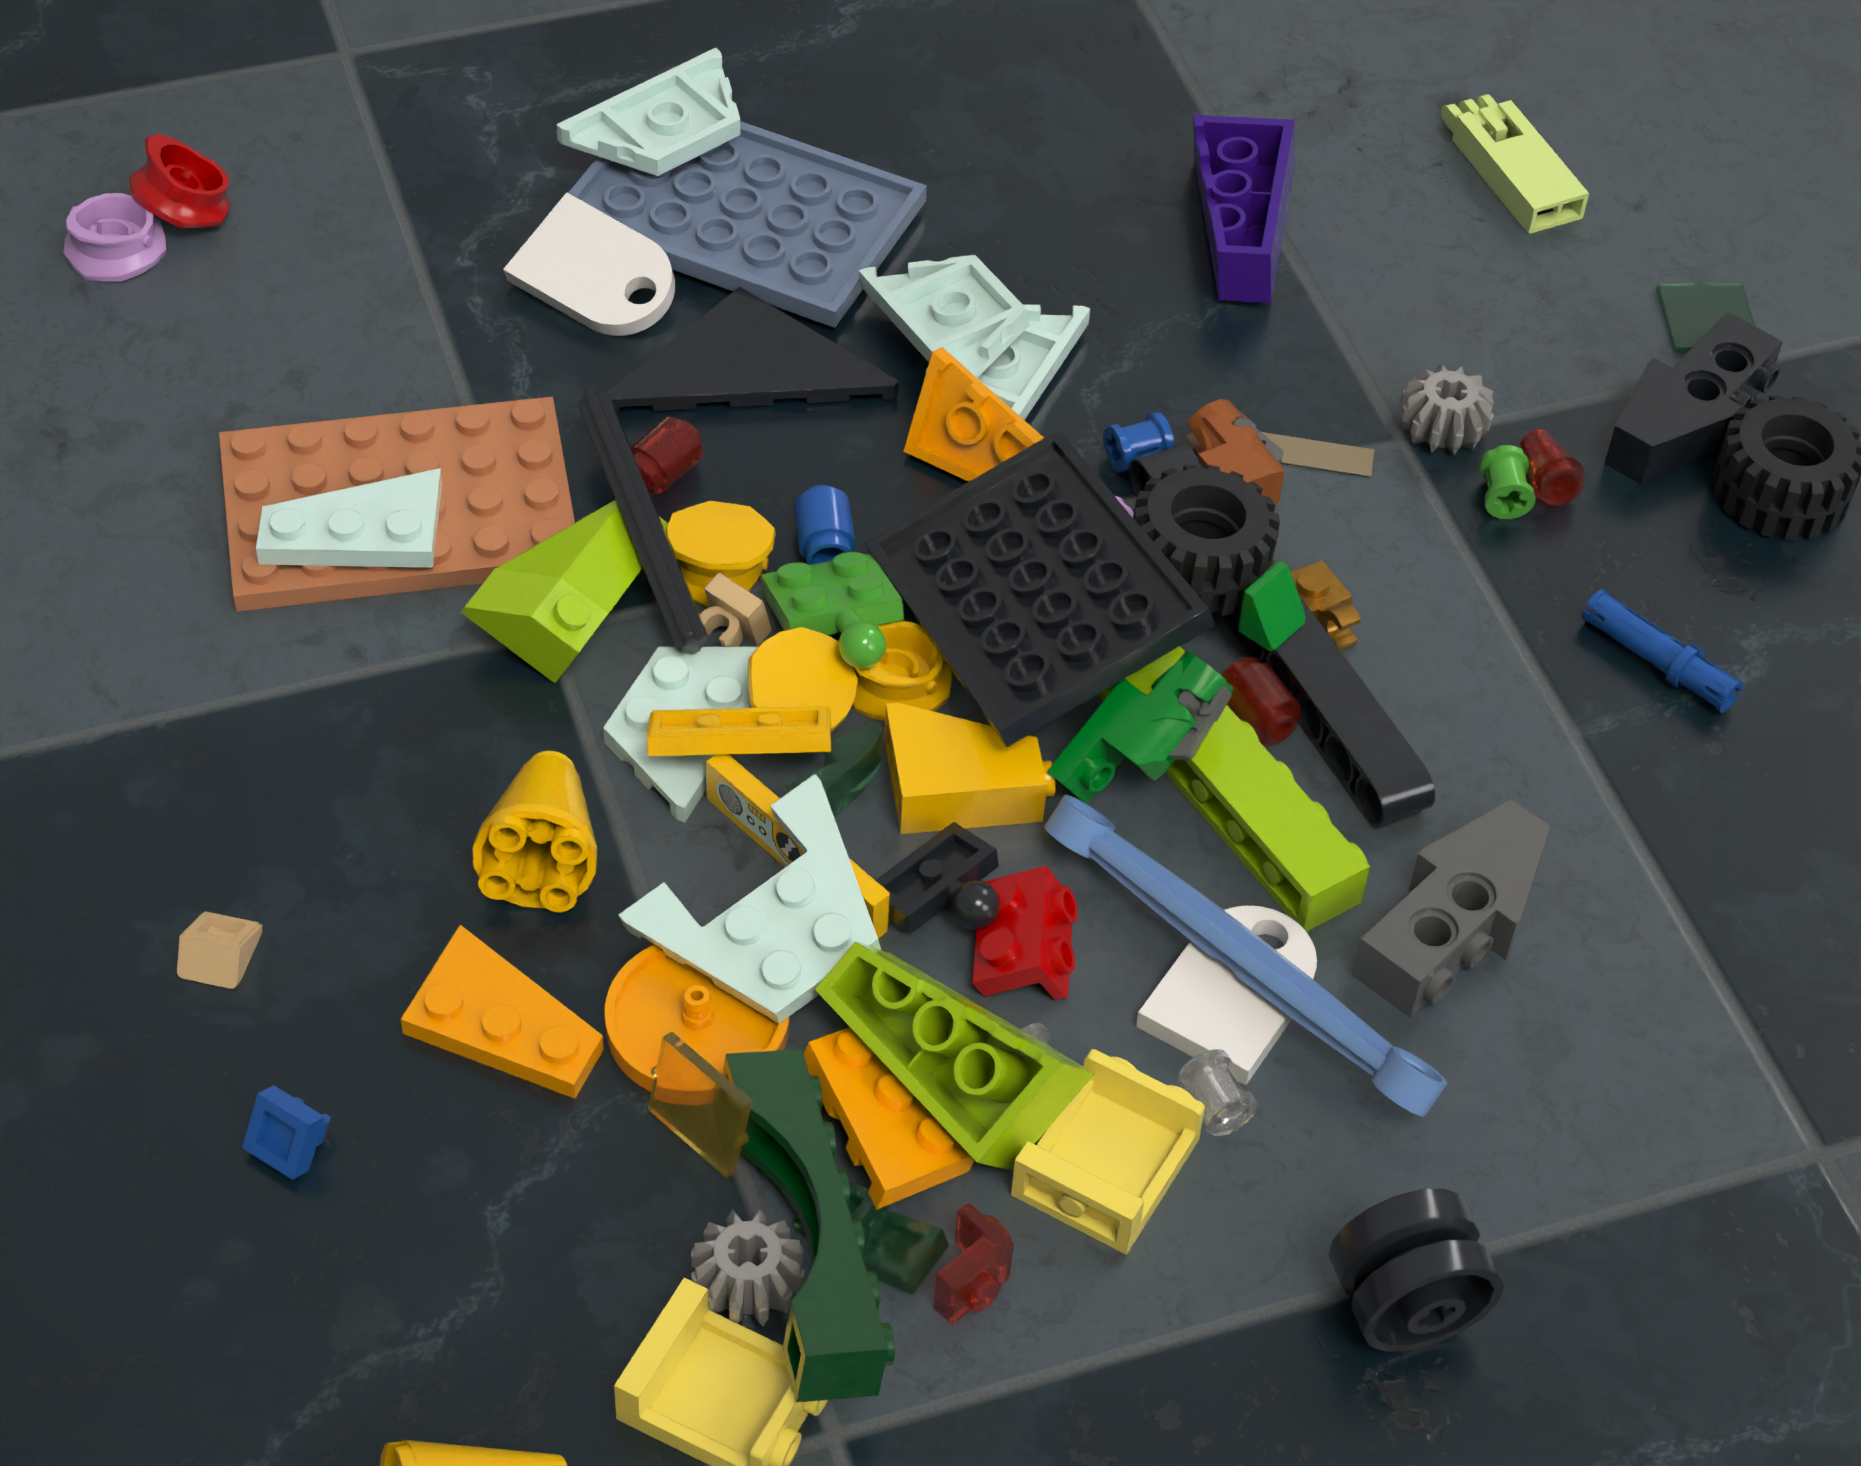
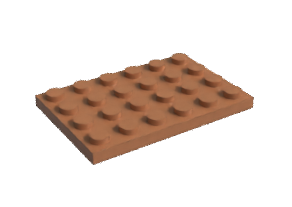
[219,396,575,612]

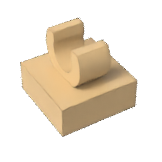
[700,573,772,647]

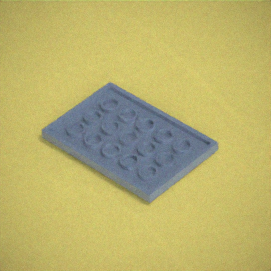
[568,121,927,328]

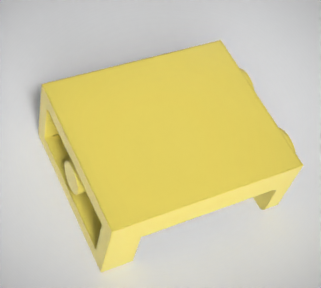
[1011,1049,1205,1255]
[614,1278,828,1466]

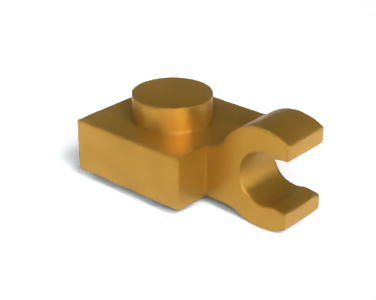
[1291,560,1361,651]

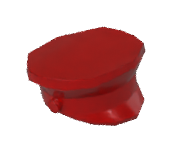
[129,134,231,228]

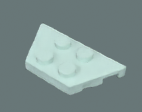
[557,48,740,176]
[859,255,1029,378]
[926,305,1090,420]
[603,647,758,823]

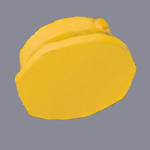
[666,501,776,608]
[852,621,952,722]
[748,627,858,733]

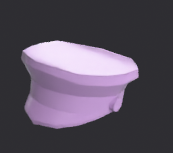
[63,193,166,282]

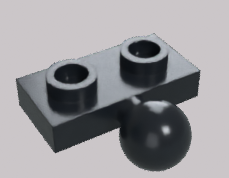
[875,822,1000,933]

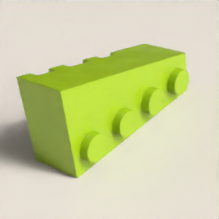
[815,941,1095,1171]

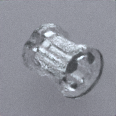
[1178,1049,1258,1136]

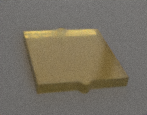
[648,1032,753,1178]

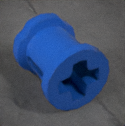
[1103,411,1174,473]

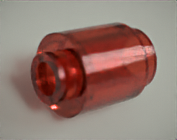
[631,417,703,496]
[1221,657,1301,744]

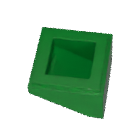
[1238,561,1306,651]

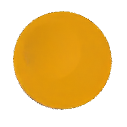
[605,944,790,1102]

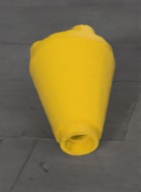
[473,751,597,912]

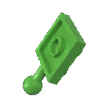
[761,552,904,669]

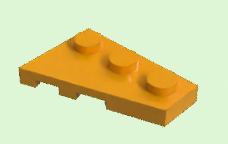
[903,347,1044,482]

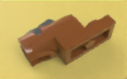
[1186,399,1284,513]

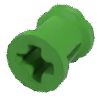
[1479,445,1536,519]

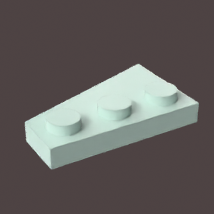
[256,468,442,568]

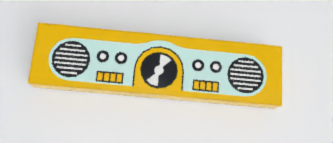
[706,754,890,938]

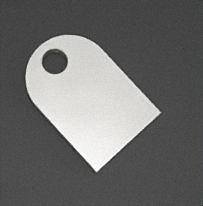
[503,193,675,336]
[1136,906,1317,1085]

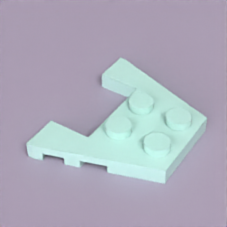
[618,774,881,1024]

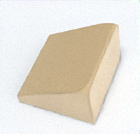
[177,911,263,989]

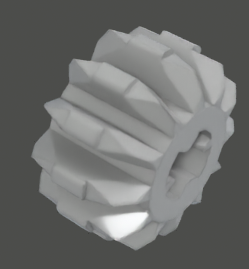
[1400,364,1494,455]
[691,1209,804,1327]

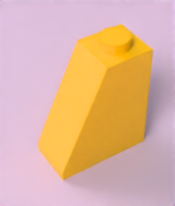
[884,703,1055,835]

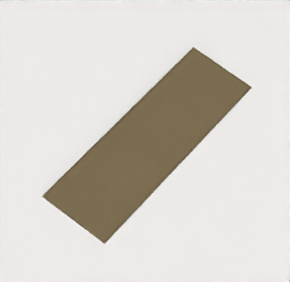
[1262,432,1375,477]

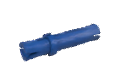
[1581,589,1744,713]

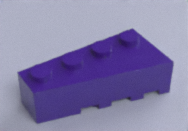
[1193,115,1295,303]

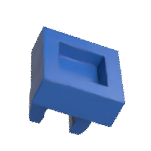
[242,1085,331,1180]

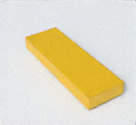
[647,706,831,756]

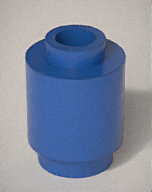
[793,485,856,565]

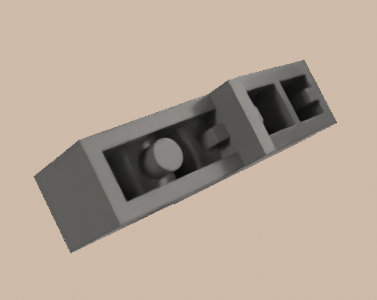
[1352,799,1550,1018]

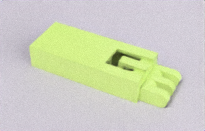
[1441,94,1589,234]

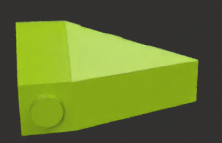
[461,500,668,683]

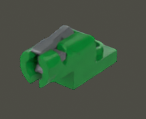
[1047,650,1235,804]

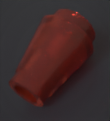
[1520,429,1584,506]

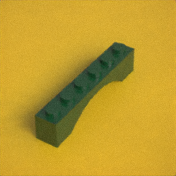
[719,1049,895,1403]

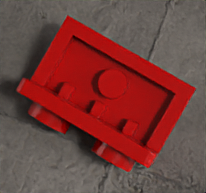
[972,865,1078,1000]

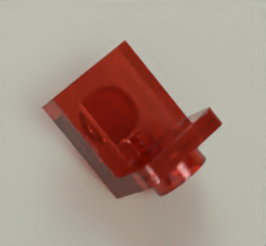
[933,1202,1014,1325]

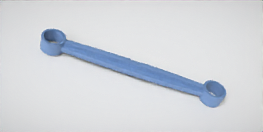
[1044,795,1447,1117]

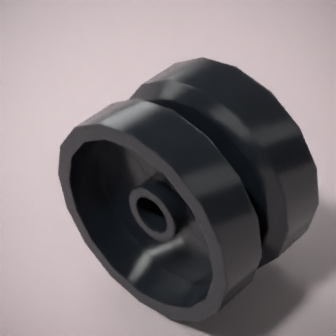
[1328,1189,1504,1352]

